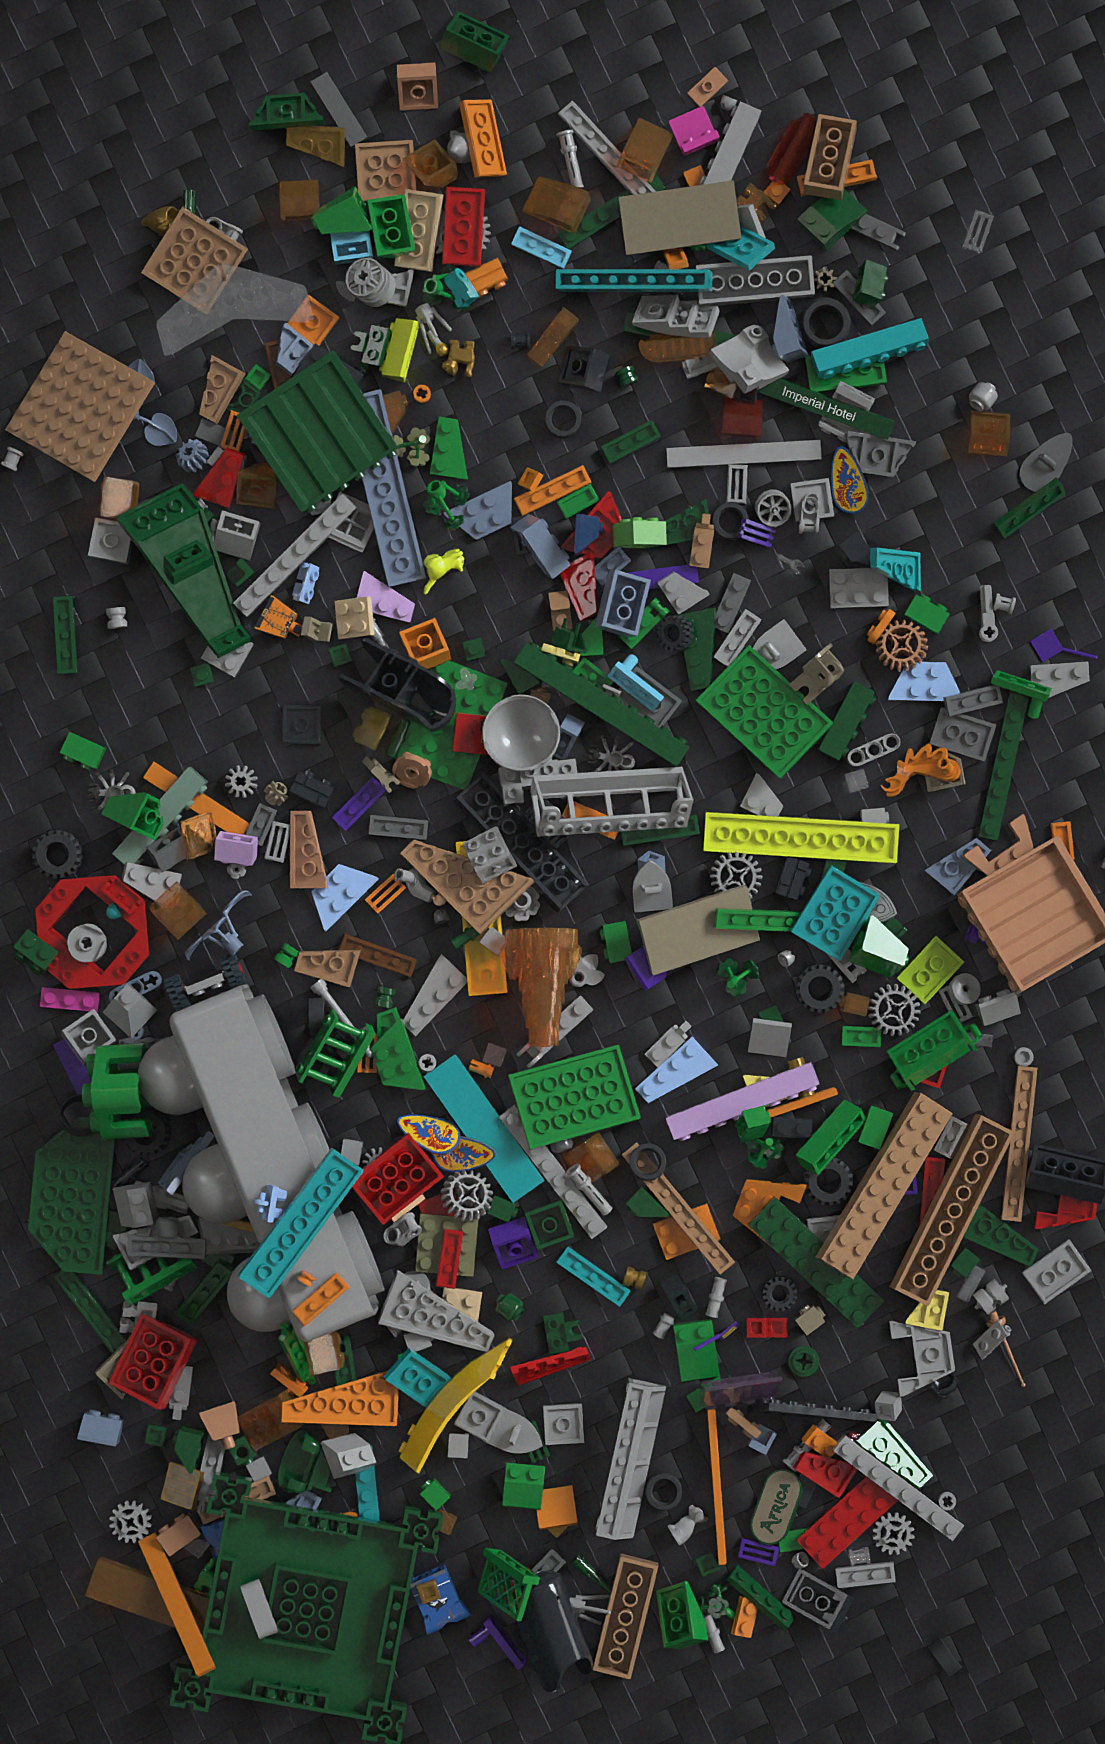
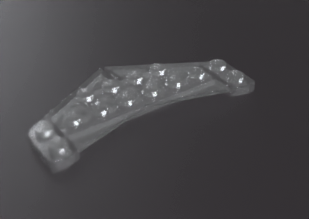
[157,262,314,356]

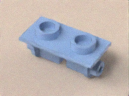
[292,562,319,604]

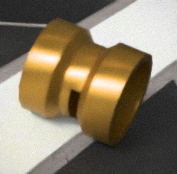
[622,1267,647,1290]

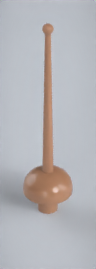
[987,1311,1025,1387]

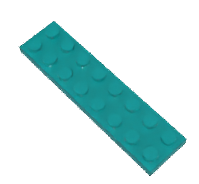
[237,1147,364,1299]

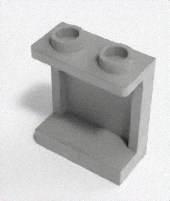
[818,381,875,443]

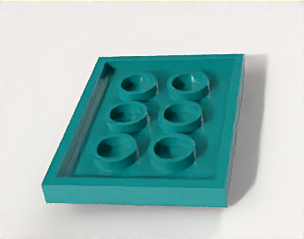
[790,865,881,961]

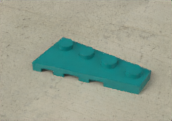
[870,548,921,592]

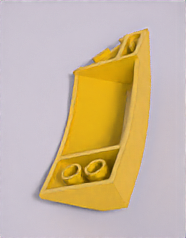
[398,1338,512,1473]

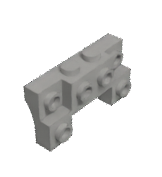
[498,758,581,806]

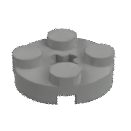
[67,924,107,963]

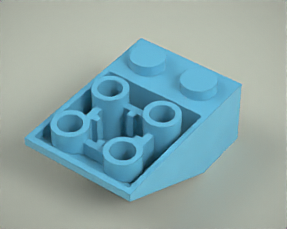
[330,202,373,265]

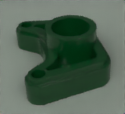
[226,379,260,413]

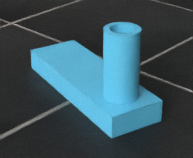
[608,654,664,712]

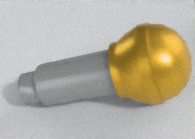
[426,330,449,356]

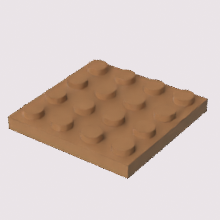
[141,207,248,314]

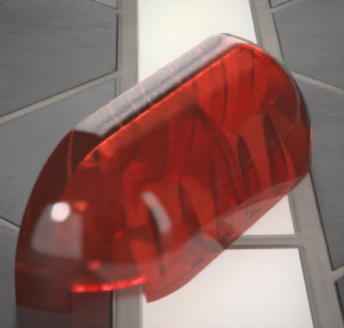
[767,113,817,185]

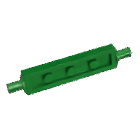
[278,1323,317,1385]

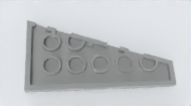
[378,1270,494,1352]

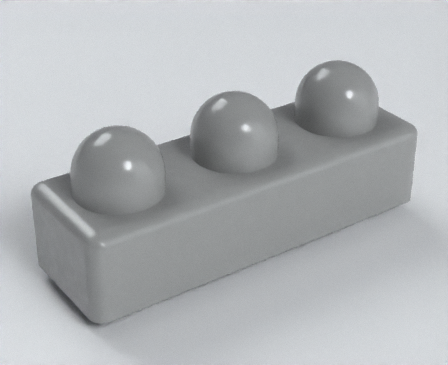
[138,984,384,1342]

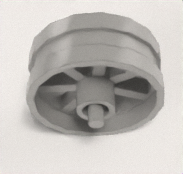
[755,489,791,527]

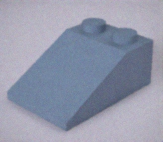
[772,295,809,363]

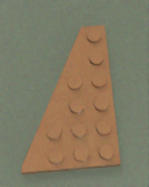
[401,840,534,935]

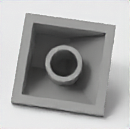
[103,984,157,1038]

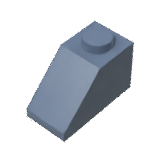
[553,714,585,760]

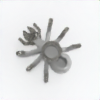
[587,735,635,772]
[88,769,136,813]

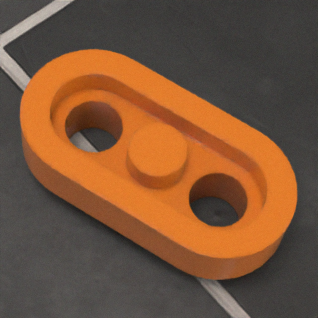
[866,609,895,645]

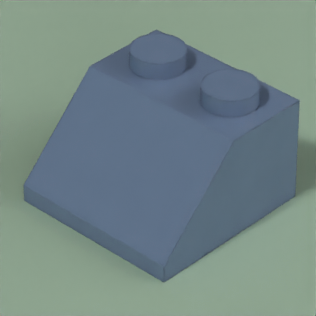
[77,1410,124,1447]

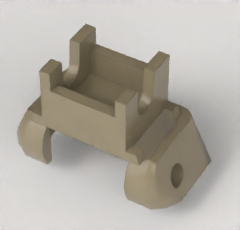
[789,643,844,704]

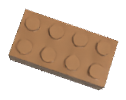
[804,114,857,200]

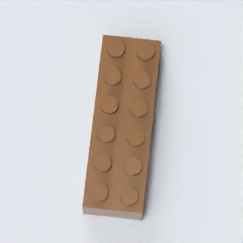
[593,1553,658,1679]

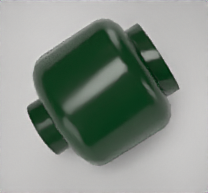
[495,1293,524,1322]

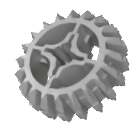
[710,852,762,899]
[868,984,920,1036]
[441,1170,493,1222]

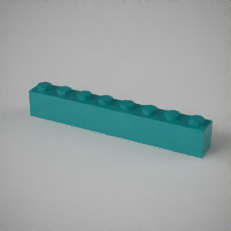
[556,269,713,292]

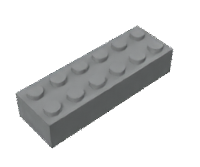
[695,256,815,306]

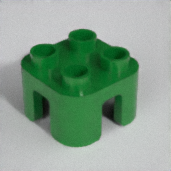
[82,1043,153,1140]

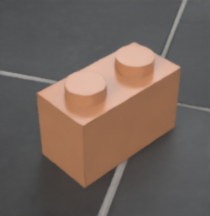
[156,1513,202,1556]

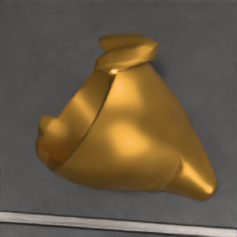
[141,206,180,237]

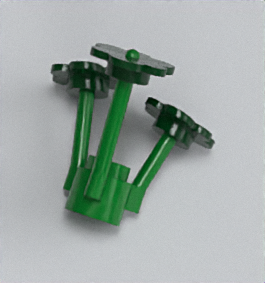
[422,265,469,313]
[423,480,470,531]

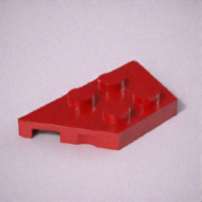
[560,491,622,559]

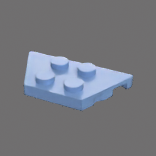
[888,662,960,701]
[312,864,379,931]

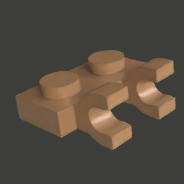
[726,1407,762,1439]

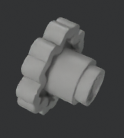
[505,886,540,921]

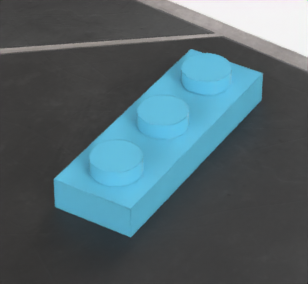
[511,227,572,269]

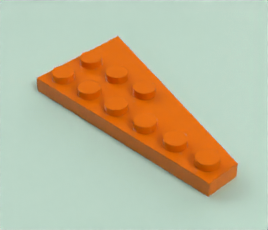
[281,1371,398,1426]

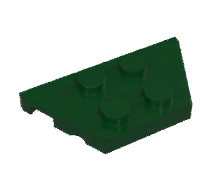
[249,93,324,131]

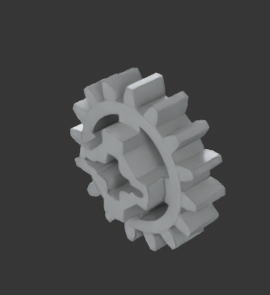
[109,1500,152,1543]
[872,1512,915,1555]

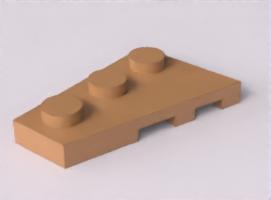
[199,355,245,424]
[294,950,361,987]

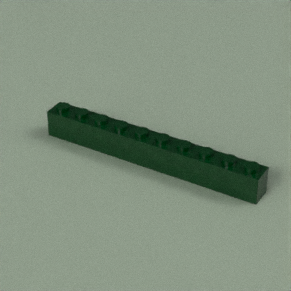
[513,642,689,767]

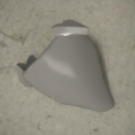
[447,130,471,164]

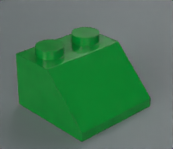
[502,1463,545,1510]

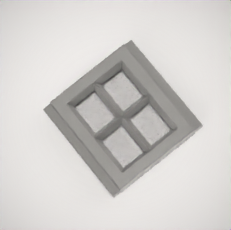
[329,492,374,553]

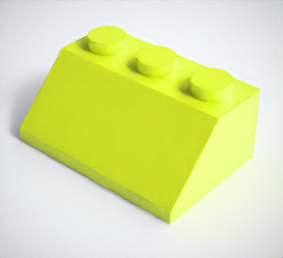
[379,318,419,383]

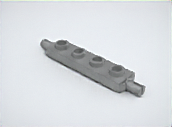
[197,1434,225,1514]

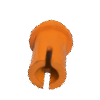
[468,1059,494,1078]

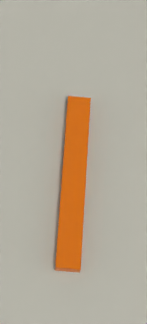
[707,1407,727,1565]
[138,1533,216,1677]

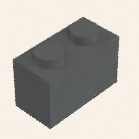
[146,827,194,872]

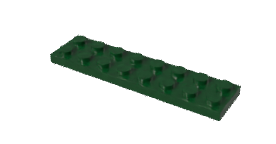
[748,1196,884,1328]

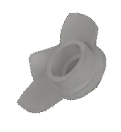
[569,953,605,987]

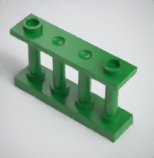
[295,1009,376,1098]
[107,1253,198,1306]

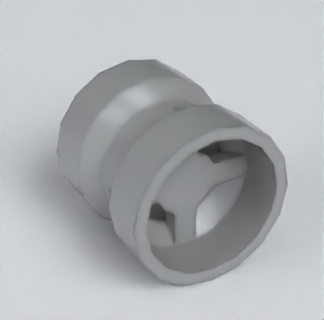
[106,607,127,629]

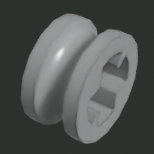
[938,1492,956,1510]

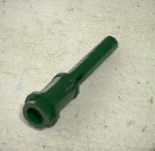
[571,1555,612,1595]

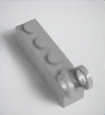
[516,995,593,1068]

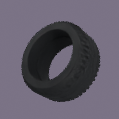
[800,298,851,349]

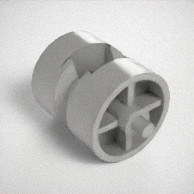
[973,1279,1009,1315]

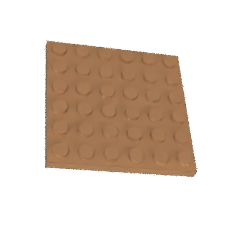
[5,331,155,482]

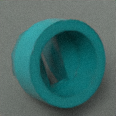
[106,902,123,919]

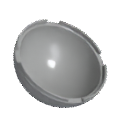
[483,695,560,772]

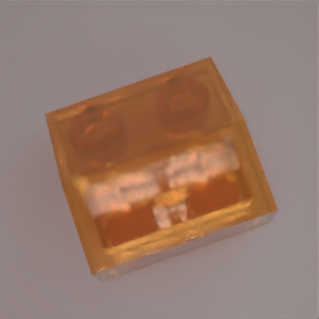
[99,477,140,520]

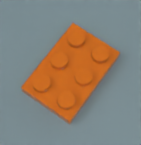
[653,1203,720,1260]

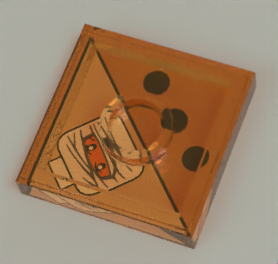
[181,812,216,859]

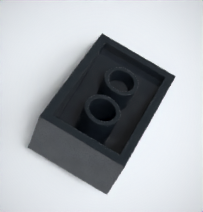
[782,1569,855,1632]

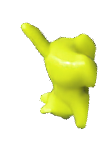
[423,549,464,595]

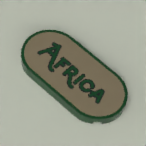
[751,1469,803,1545]

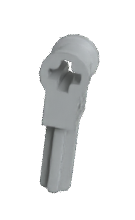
[979,585,998,642]

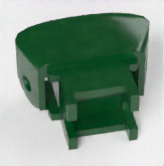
[278,1430,331,1493]

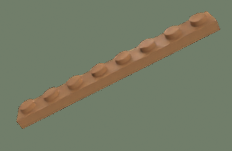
[1001,1066,1037,1222]
[622,1143,735,1275]

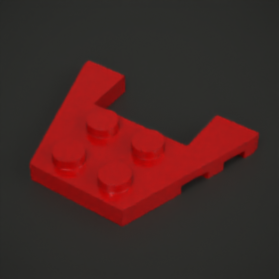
[1034,1195,1097,1229]

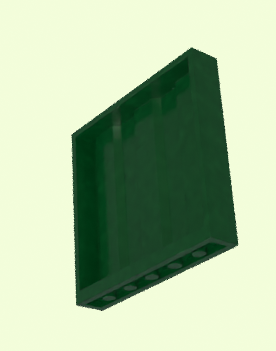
[237,350,399,513]

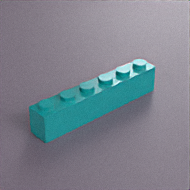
[811,318,929,379]

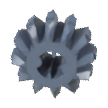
[175,439,210,473]

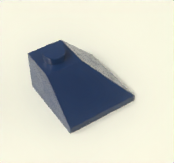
[574,514,603,556]

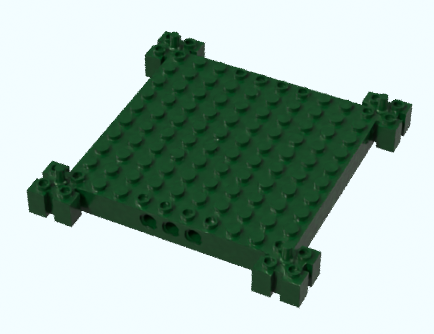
[169,1471,444,1744]

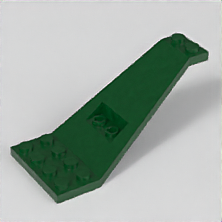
[116,483,251,658]

